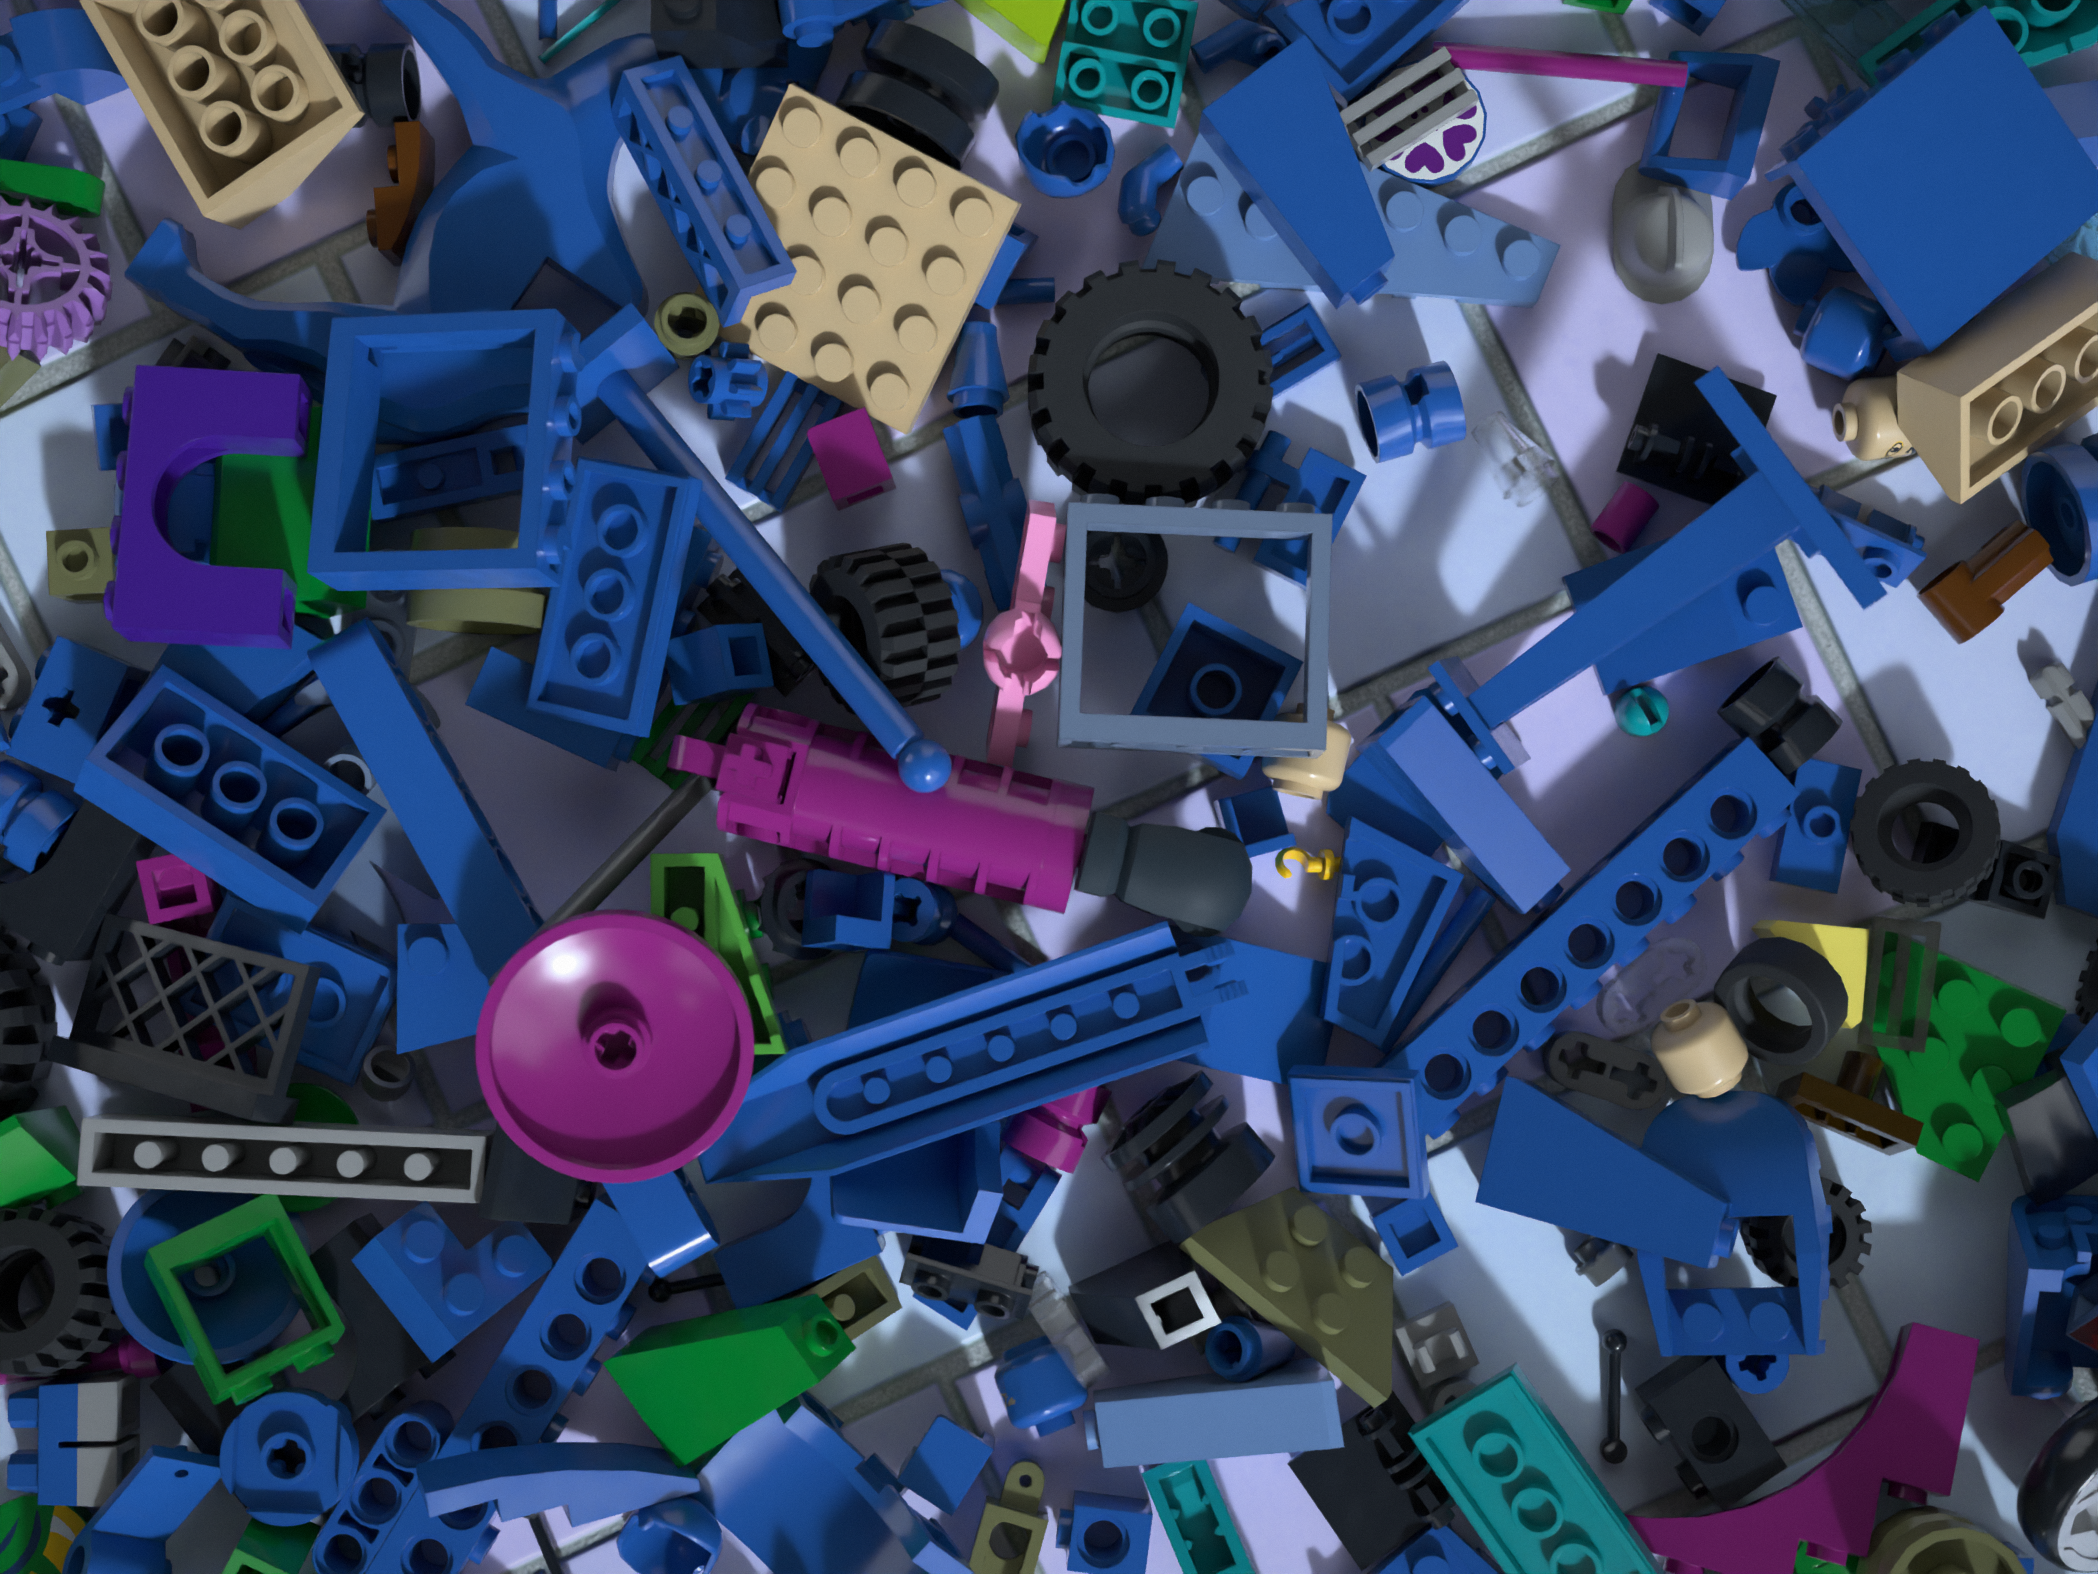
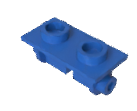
[1788,484,1927,588]

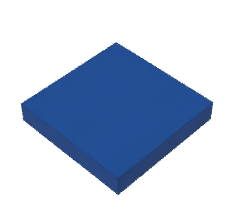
[1287,1065,1430,1199]

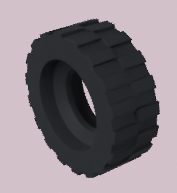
[1850,758,2001,908]

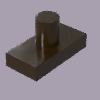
[1775,1051,1924,1156]

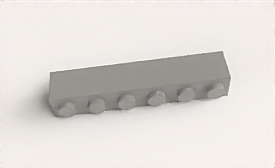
[77,1113,495,1203]

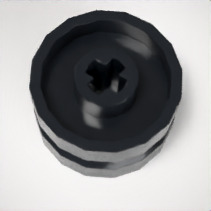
[835,19,1000,170]

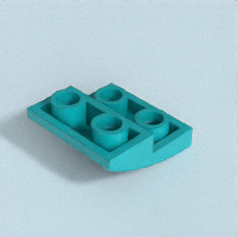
[1051,0,1199,129]

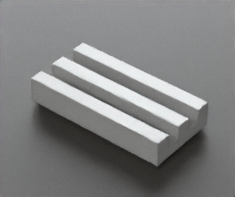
[1339,46,1479,172]

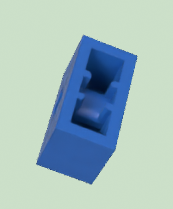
[5,635,151,784]

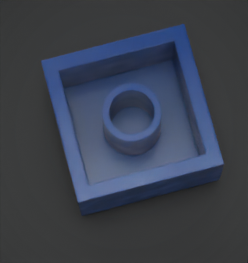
[1130,602,1304,781]

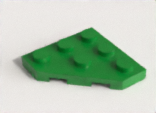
[1863,923,2067,1183]

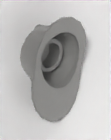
[1612,156,1714,305]

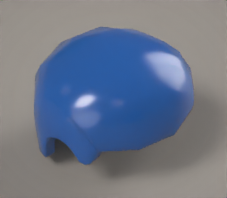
[1015,100,1115,199]
[616,1495,723,1574]

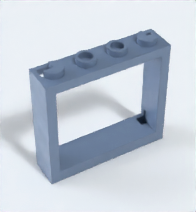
[1056,494,1332,759]

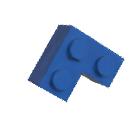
[351,1201,555,1364]

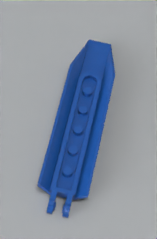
[697,921,1249,1184]

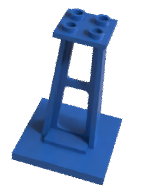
[1428,366,1888,776]

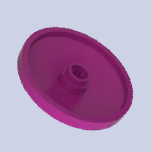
[475,909,754,1183]

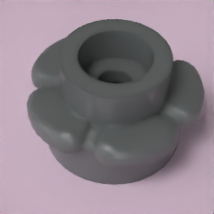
[1574,1235,1634,1287]

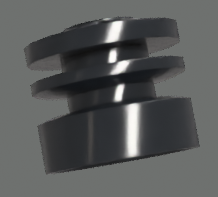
[1101,1070,1276,1244]

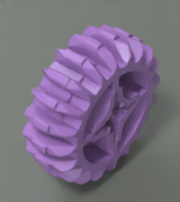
[0,195,113,362]

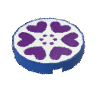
[1360,60,1487,189]

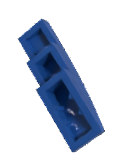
[415,1442,700,1528]

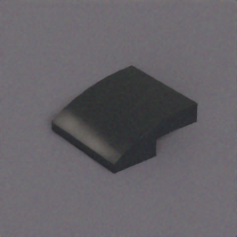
[1995,1043,2098,1207]

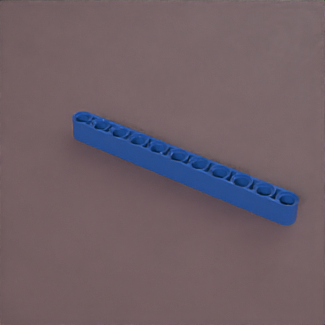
[307,617,721,1278]

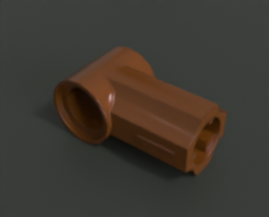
[1916,519,2054,645]

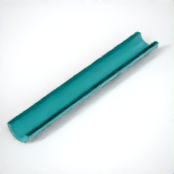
[538,0,622,64]

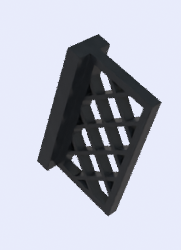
[46,913,322,1125]

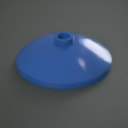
[107,1189,312,1365]

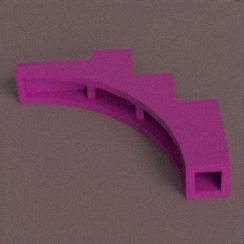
[1624,1322,1980,1574]

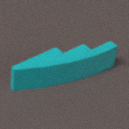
[1141,1460,1256,1574]

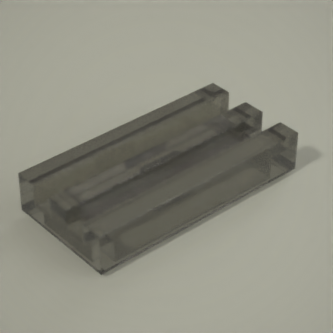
[1857,914,1942,1053]

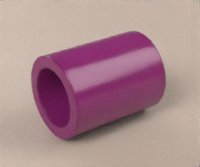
[1589,482,1660,554]

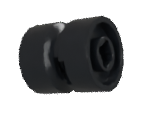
[325,43,421,128]
[1717,656,1843,776]

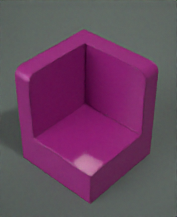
[807,407,896,511]

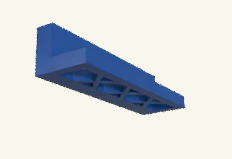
[611,55,797,328]

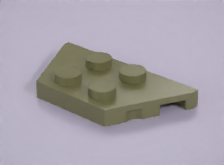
[1178,1187,1393,1408]

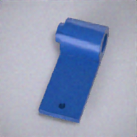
[62,1445,222,1574]

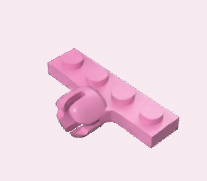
[983,499,1066,767]

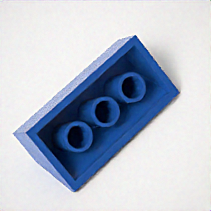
[73,664,387,935]

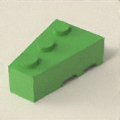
[650,853,789,1054]

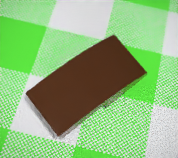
[366,121,435,267]

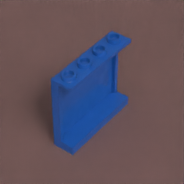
[1764,5,2098,362]

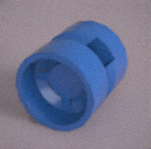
[1355,360,1466,464]
[0,759,80,876]

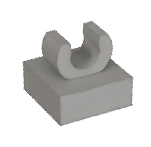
[1393,1300,1480,1390]

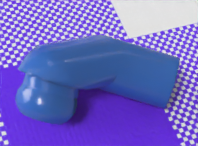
[1190,19,1287,74]
[1117,143,1184,237]

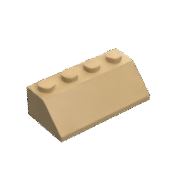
[1896,251,2098,505]

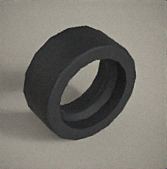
[1714,937,1849,1065]

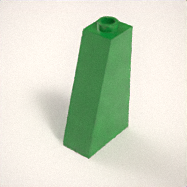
[603,1294,856,1469]

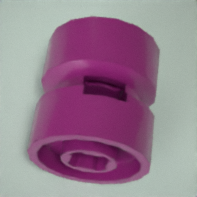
[1000,1085,1112,1174]

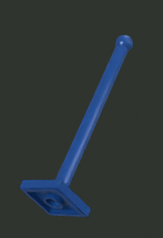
[529,303,952,793]

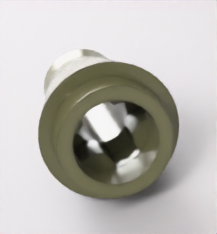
[654,292,719,360]

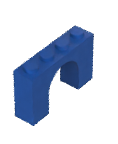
[465,526,724,772]
[713,1010,890,1309]

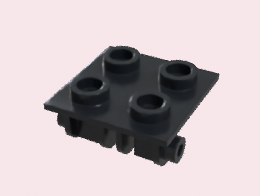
[1615,353,1777,506]
[1287,1390,1457,1571]

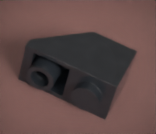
[1068,1240,1221,1350]

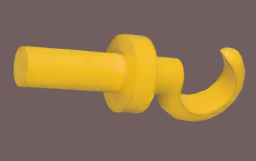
[1275,847,1341,880]

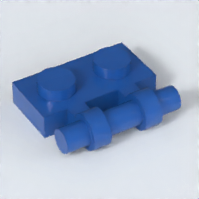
[1212,430,1367,591]

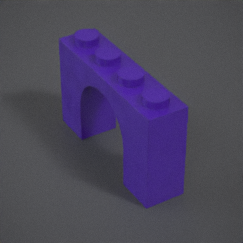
[104,365,313,649]

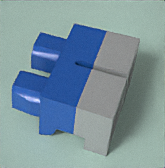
[7,1371,140,1507]

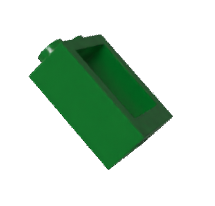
[144,1194,345,1405]

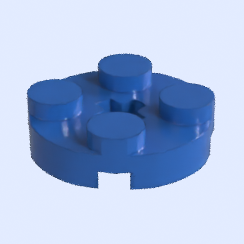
[219,1387,359,1526]

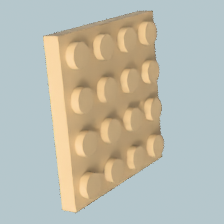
[695,83,1022,435]

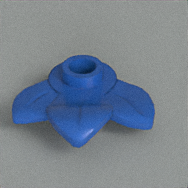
[1735,181,1857,307]

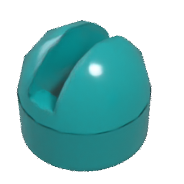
[1614,686,1669,737]

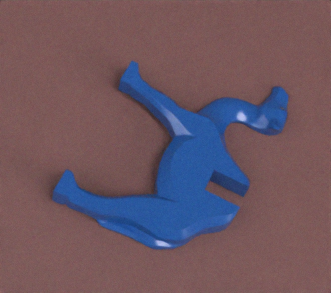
[124,0,833,446]

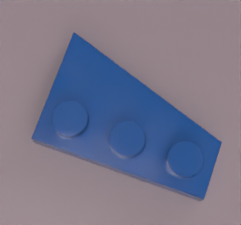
[1319,816,1464,1047]

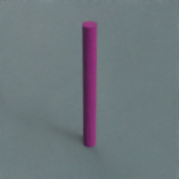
[1432,41,1688,88]

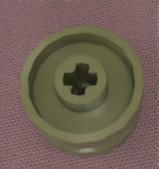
[406,527,548,635]
[1856,1505,2027,1574]

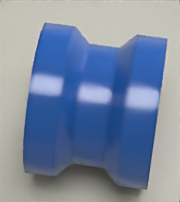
[891,878,958,946]
[1712,1355,1790,1394]

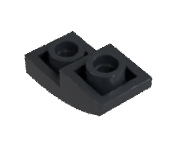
[1911,822,2061,920]

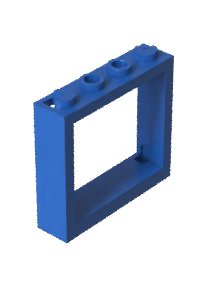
[307,309,586,591]

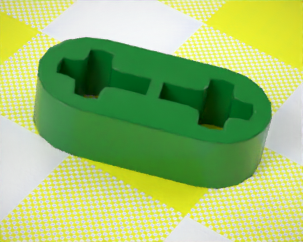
[0,159,106,218]

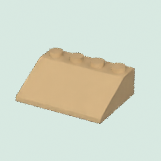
[79,0,365,230]

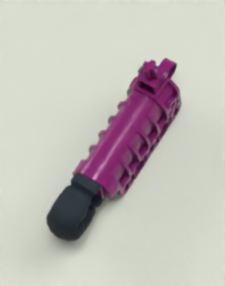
[667,702,1253,937]

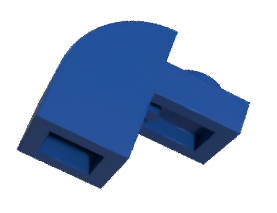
[0,8,129,115]

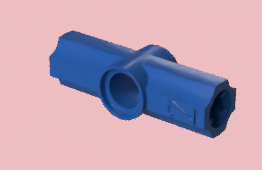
[942,414,1047,613]

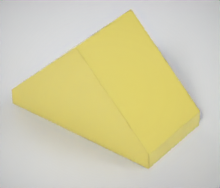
[1751,920,1869,1029]

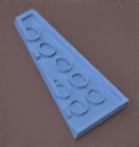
[1141,100,1561,308]

